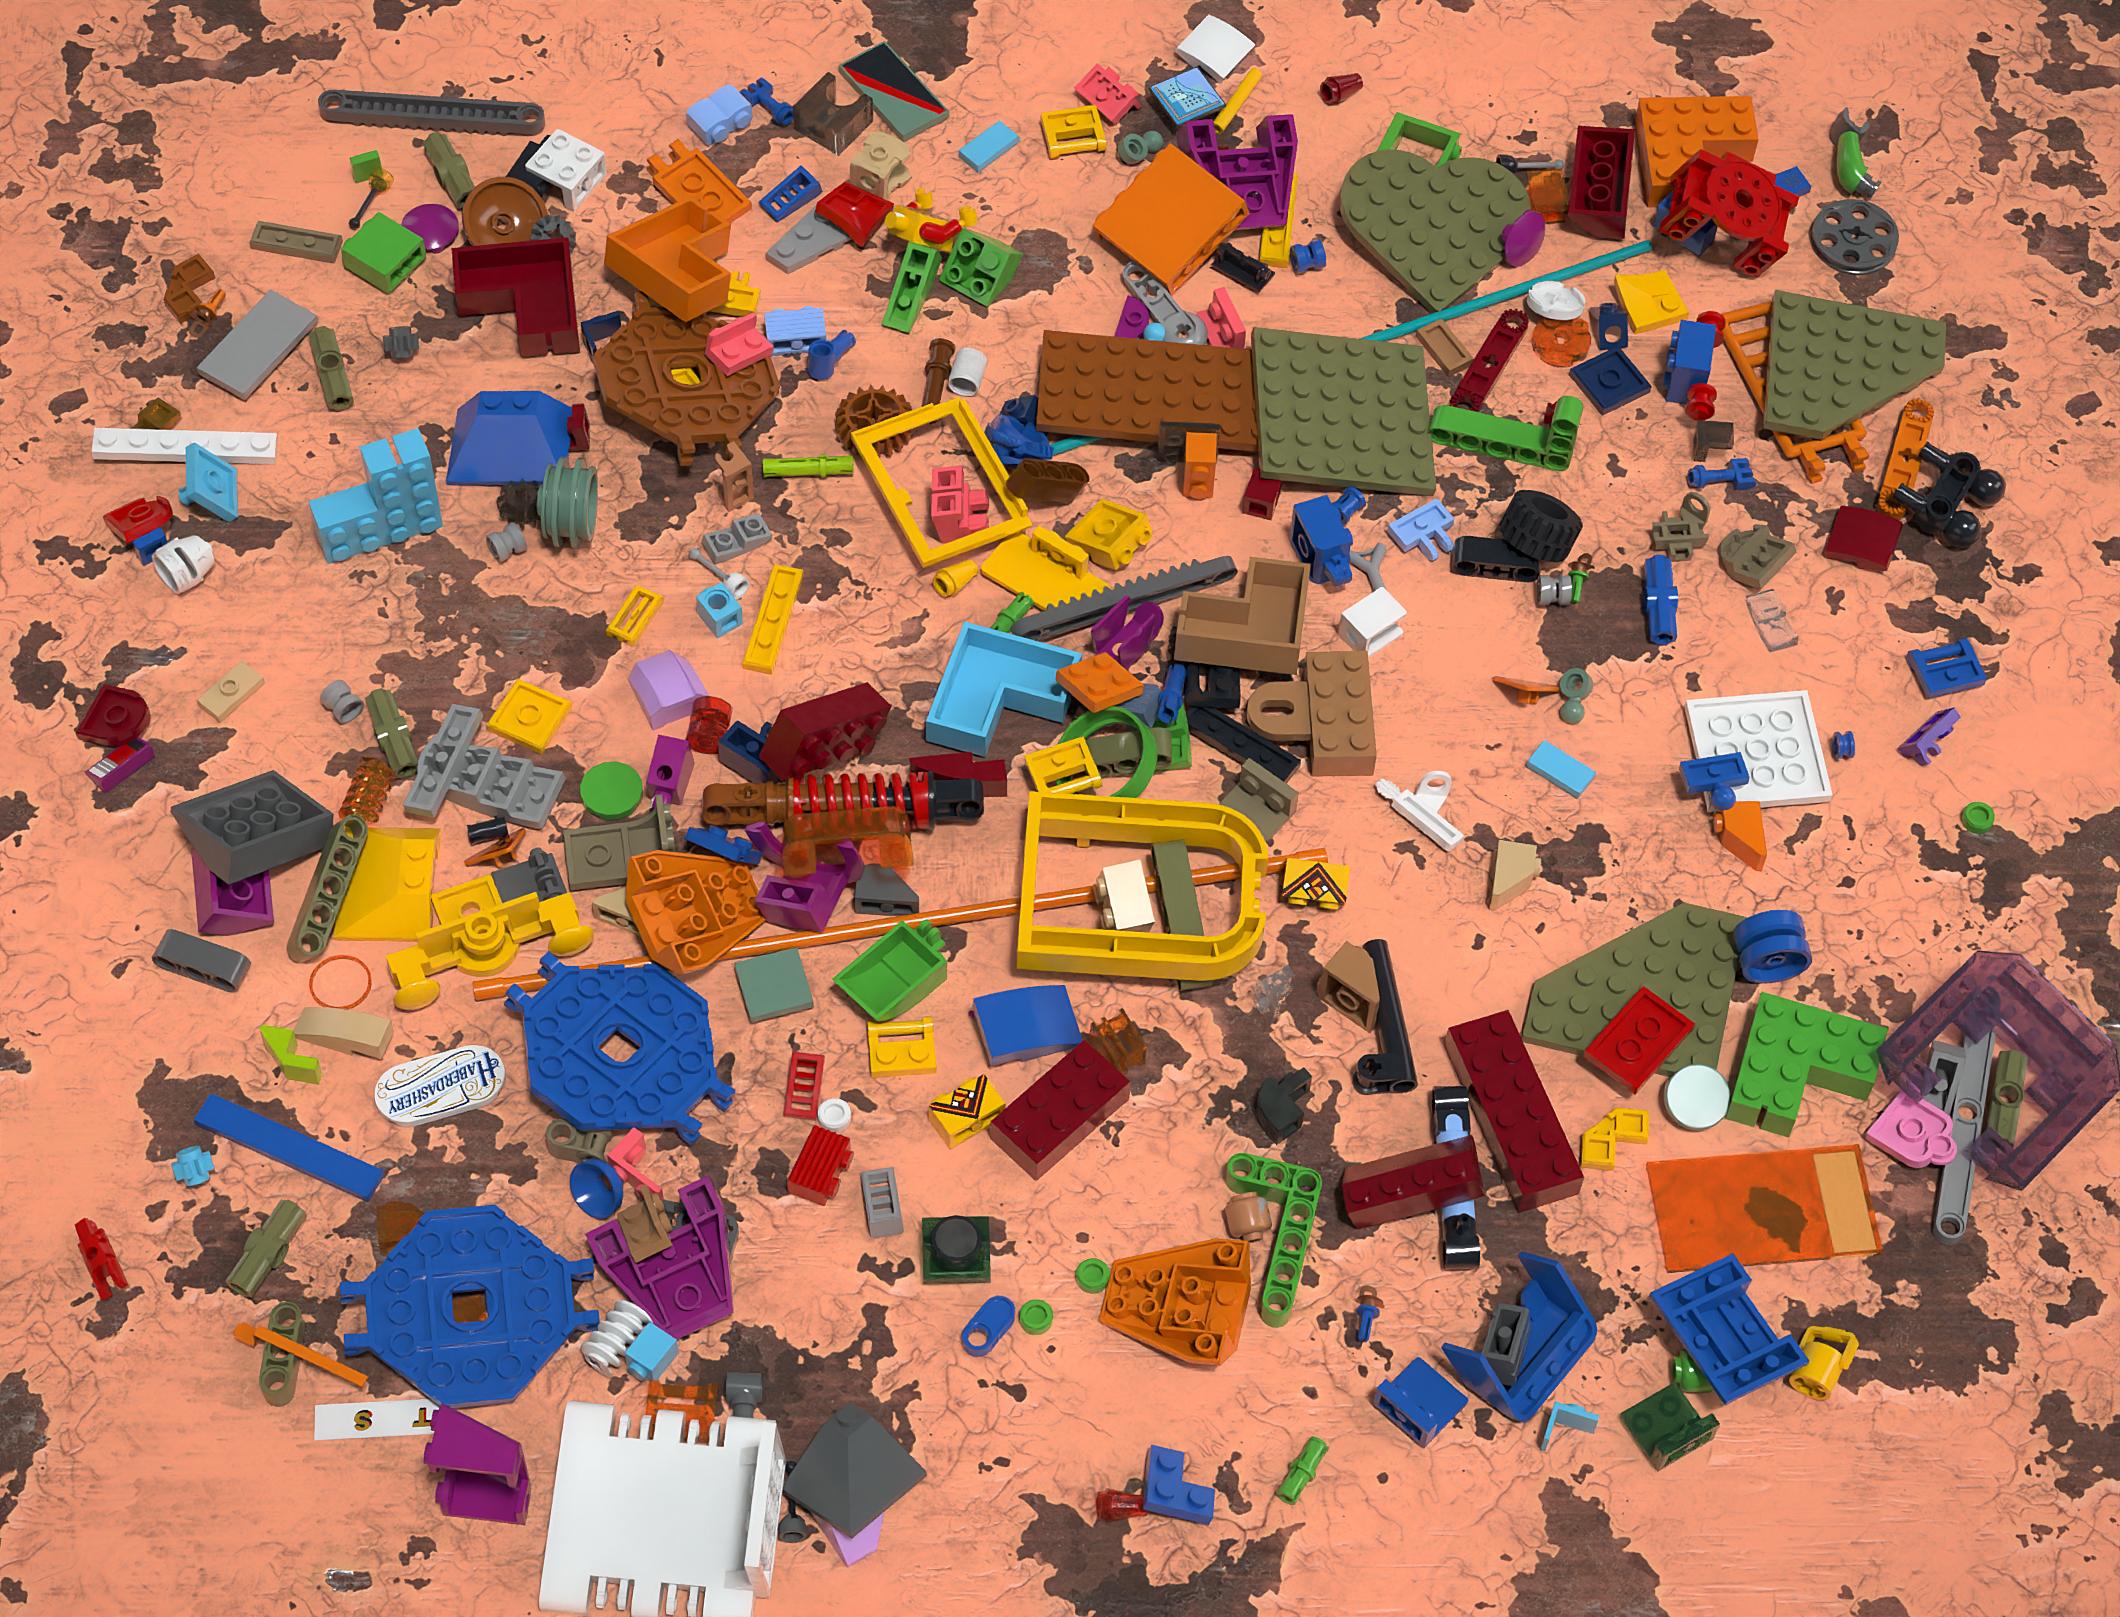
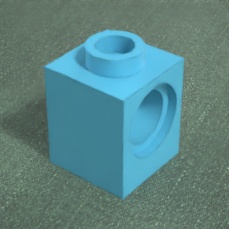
[696,582,743,639]

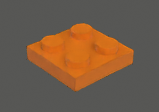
[1055,652,1144,713]

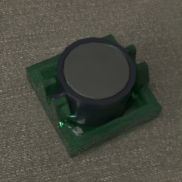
[922,1215,991,1285]

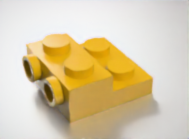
[1065,498,1153,571]

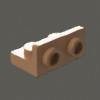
[617,1184,673,1263]

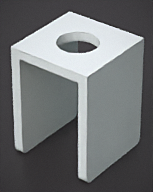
[1338,587,1407,658]

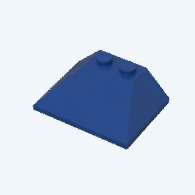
[446,391,572,485]
[1649,1253,1810,1405]

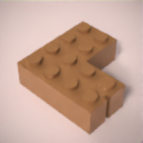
[1174,557,1311,675]

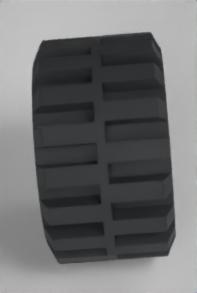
[1499,490,1583,562]

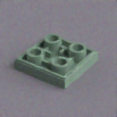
[734,947,814,1023]

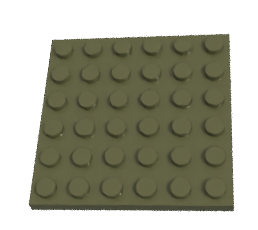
[1251,327,1437,496]

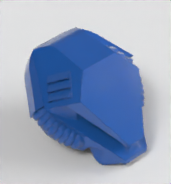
[984,414,1054,469]

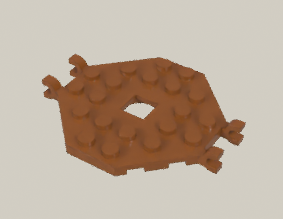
[593,291,780,466]

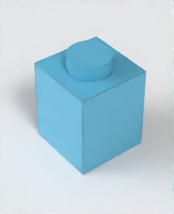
[625,1322,679,1384]

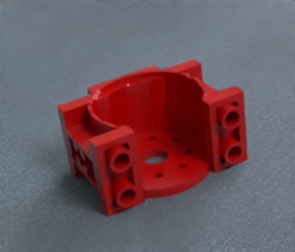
[1659,149,1799,278]

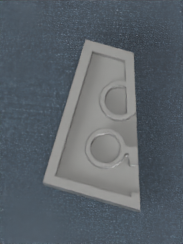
[765,206,852,274]

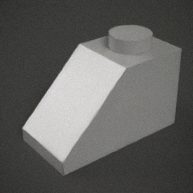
[1919,1040,1966,1115]

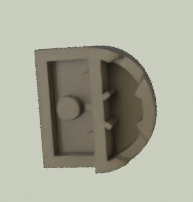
[1720,524,1796,589]

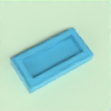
[959,120,1019,173]
[1526,740,1596,799]

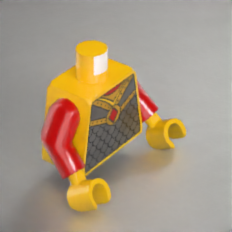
[885,188,978,252]

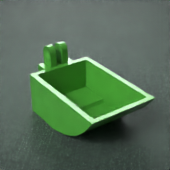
[832,919,947,1021]

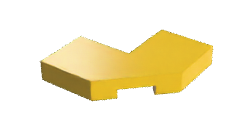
[1580,1107,1649,1171]

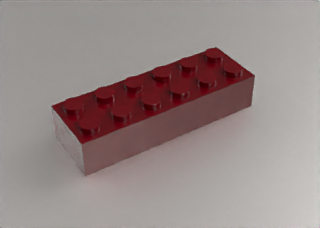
[1444,1010,1584,1213]

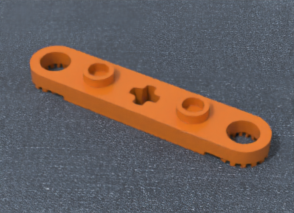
[1877,398,1934,519]

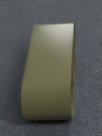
[1084,727,1172,779]
[259,1302,305,1407]

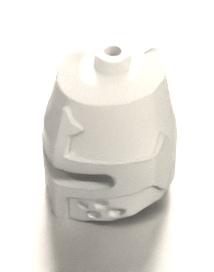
[152,535,214,594]

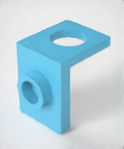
[1540,1401,1599,1451]

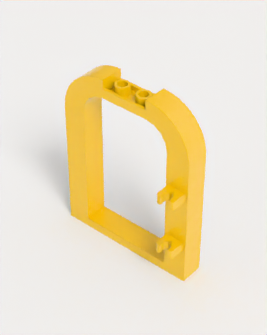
[1017,791,1268,981]

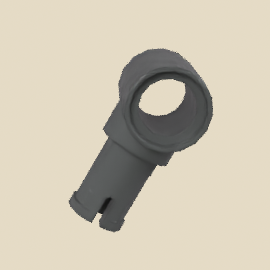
[726,1372,762,1418]

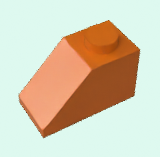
[1713,801,1767,871]

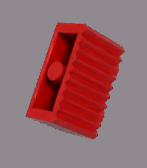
[787,1125,854,1206]

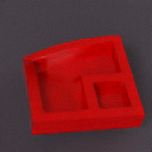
[815,182,894,247]

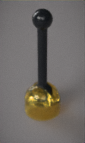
[349,167,394,229]

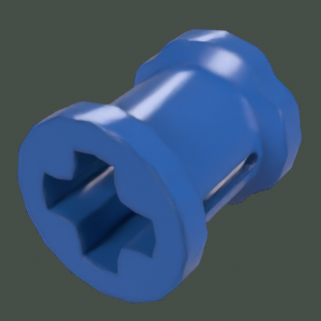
[1332,486,1366,525]

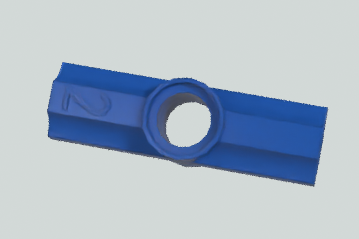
[1643,555,1678,646]

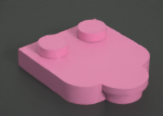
[1866,1088,1957,1168]

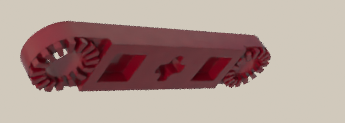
[1449,309,1529,412]

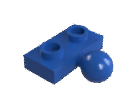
[1679,752,1750,811]

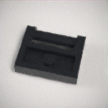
[1184,661,1241,709]

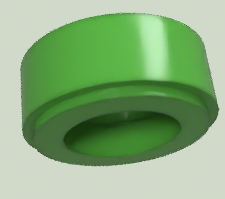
[1961,802,1995,834]
[1076,1258,1110,1294]
[1019,1299,1053,1335]

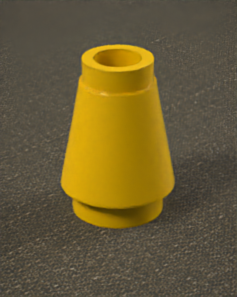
[933,559,978,597]

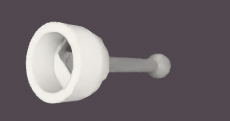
[689,548,750,599]

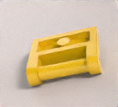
[1041,105,1106,159]
[1024,736,1103,794]
[867,1016,937,1078]

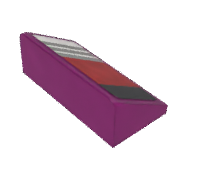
[85,737,155,793]

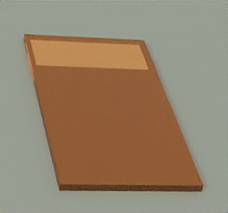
[1646,1144,1883,1273]

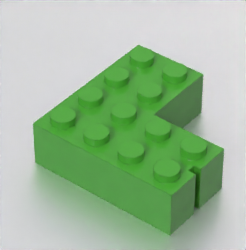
[1725,991,1888,1138]

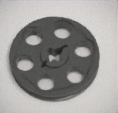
[1811,199,1899,275]

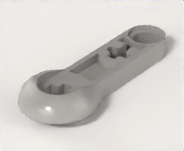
[1123,261,1208,345]

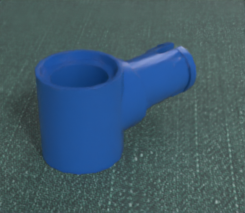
[808,330,856,380]

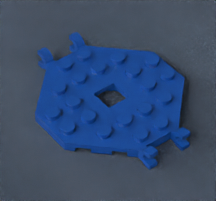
[504,951,736,1146]
[340,1205,600,1408]

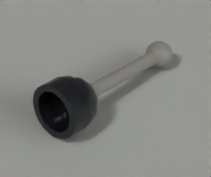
[1496,154,1564,174]

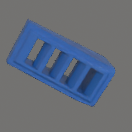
[759,165,823,222]

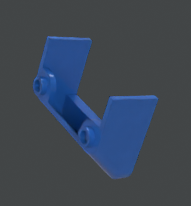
[1441,1251,1597,1422]

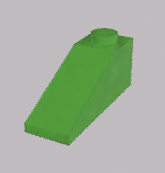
[882,242,942,334]

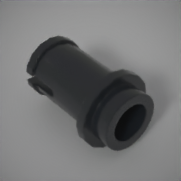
[467,815,509,845]

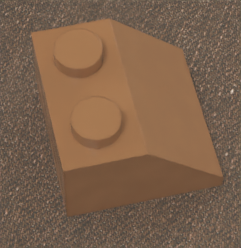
[1318,941,1380,1034]

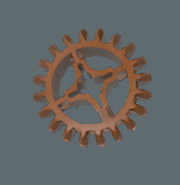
[835,384,914,458]

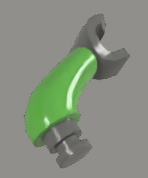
[1829,107,1881,200]

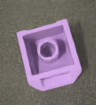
[628,650,710,731]

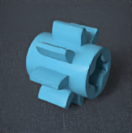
[171,1146,214,1186]

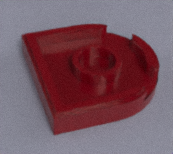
[75,684,150,746]

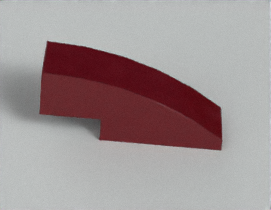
[909,752,1008,798]

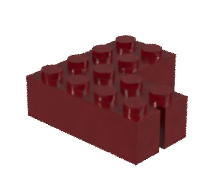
[451,237,580,357]

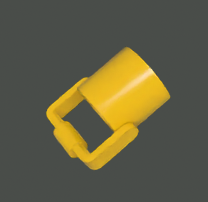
[1789,1326,1859,1401]

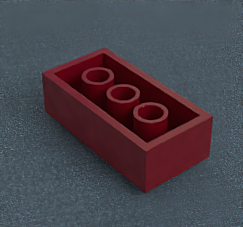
[759,682,892,781]
[990,1040,1131,1181]

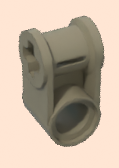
[546,1119,613,1163]

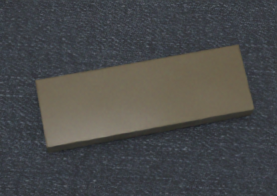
[249,221,343,264]

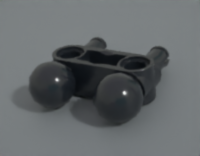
[1892,441,2006,548]

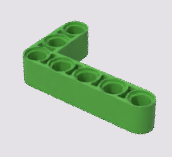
[1427,396,1583,471]
[1226,1153,1322,1328]

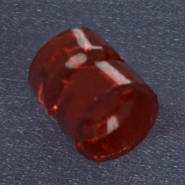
[685,696,733,755]

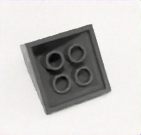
[782,1402,927,1539]

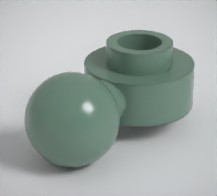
[1118,131,1163,165]
[1560,668,1593,725]

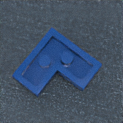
[1143,1445,1215,1525]

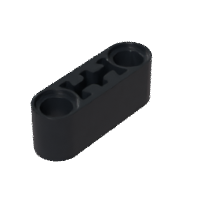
[1452,536,1541,583]

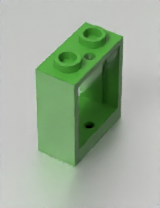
[1377,112,1462,168]

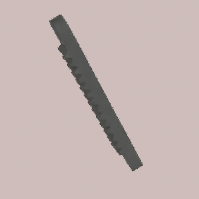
[318,89,545,136]
[1010,556,1238,641]

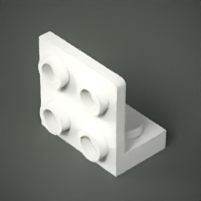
[525,129,607,212]

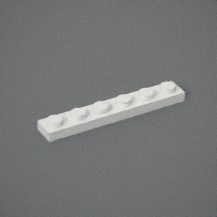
[92,428,278,464]

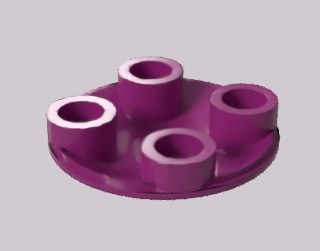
[401,204,459,254]
[1502,210,1545,267]

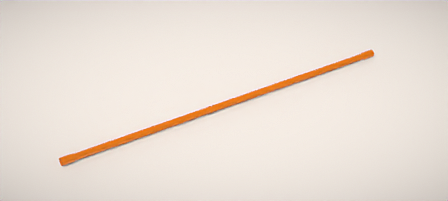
[473,848,1328,1001]

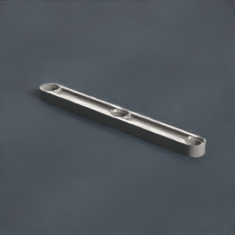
[1933,985,2001,1245]

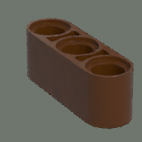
[1006,458,1090,503]

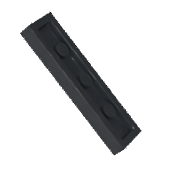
[1186,706,1301,784]

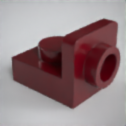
[567,403,590,450]

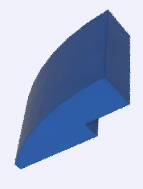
[972,985,1083,1066]

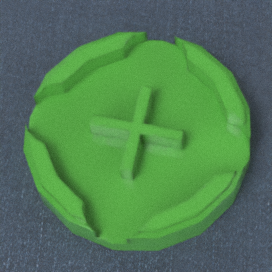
[580,761,643,820]

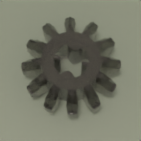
[496,477,541,530]

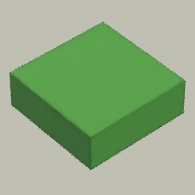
[349,150,383,183]

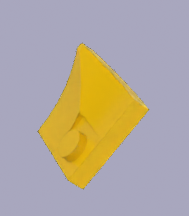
[1614,270,1689,335]

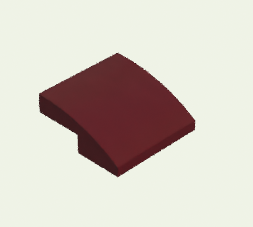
[1825,505,1903,571]

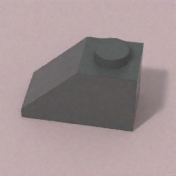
[855,863,919,916]

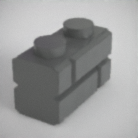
[1482,1303,1531,1386]

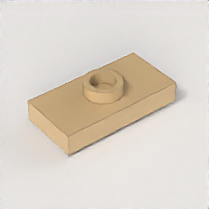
[197,661,265,723]

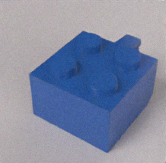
[1289,495,1353,587]

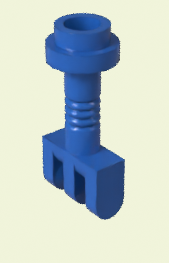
[739,77,795,125]
[1688,458,1756,490]

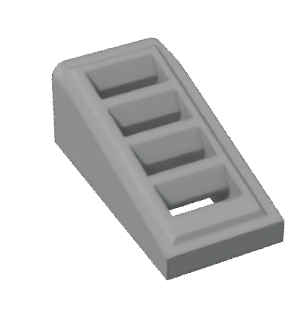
[861,1167,904,1238]

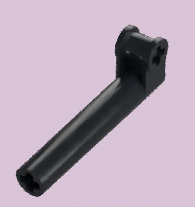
[1352,939,1418,1095]

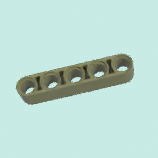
[286,814,368,963]
[1151,839,1213,991]

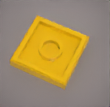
[486,678,572,755]

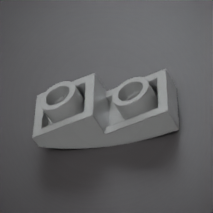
[702,513,772,564]

